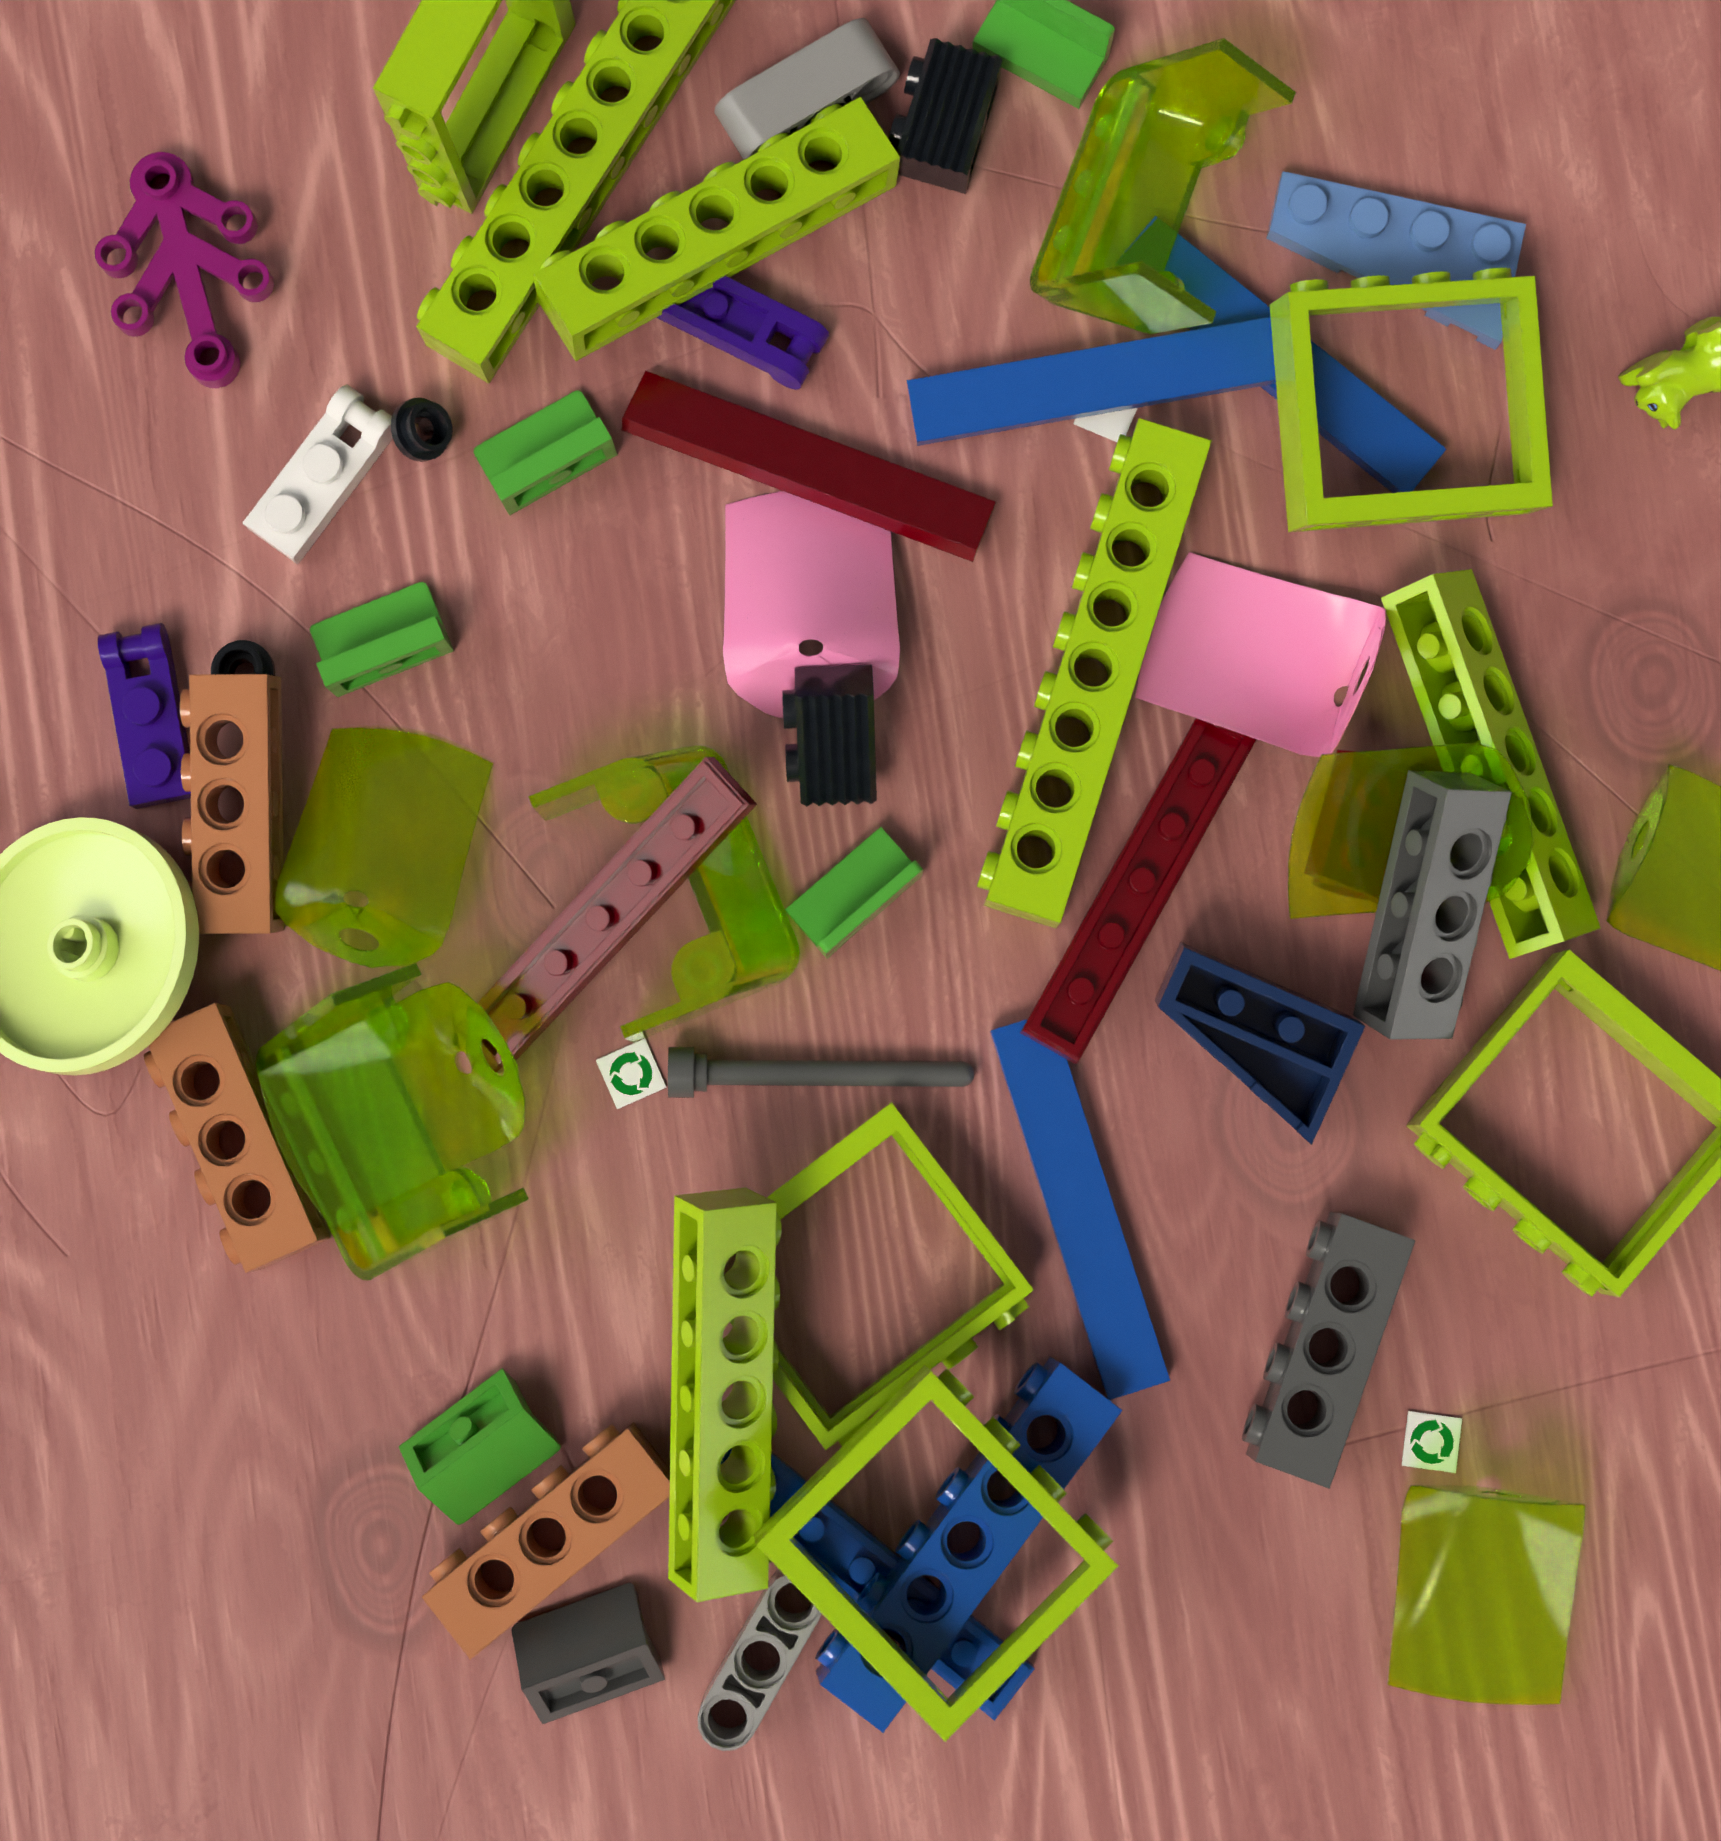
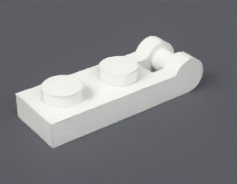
[243,384,393,564]

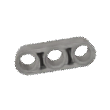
[714,18,900,160]
[697,1569,821,1751]

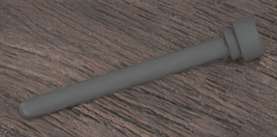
[668,1047,975,1098]

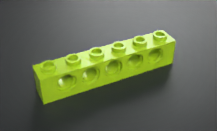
[533,97,900,362]
[1381,569,1601,959]
[668,1188,782,1602]

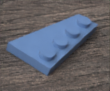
[1266,171,1526,350]

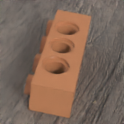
[180,674,284,934]
[144,1003,330,1273]
[422,1422,670,1660]

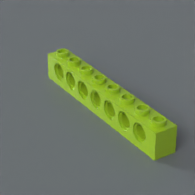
[416,0,736,384]
[977,418,1212,929]

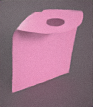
[723,491,900,718]
[1135,552,1386,757]

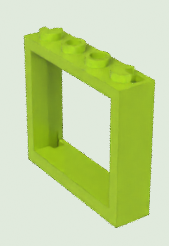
[373,0,576,214]
[1270,268,1553,533]
[1406,949,1721,1297]
[729,1102,1034,1450]
[753,1365,1118,1742]

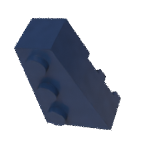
[1155,942,1365,1145]

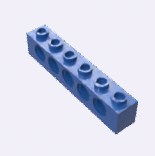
[815,1357,1122,1733]

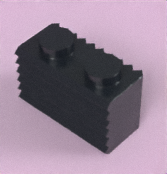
[888,38,1003,194]
[782,665,877,807]

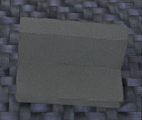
[511,1583,665,1725]

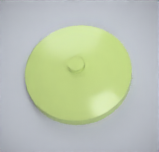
[0,817,199,1076]

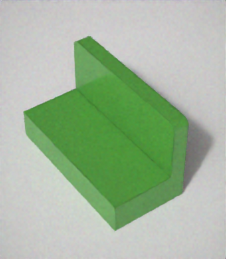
[972,0,1115,109]
[473,390,618,516]
[310,582,454,697]
[785,827,924,959]
[398,1368,561,1525]

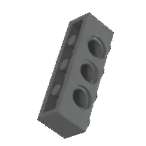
[1353,770,1512,1040]
[1242,1212,1416,1489]

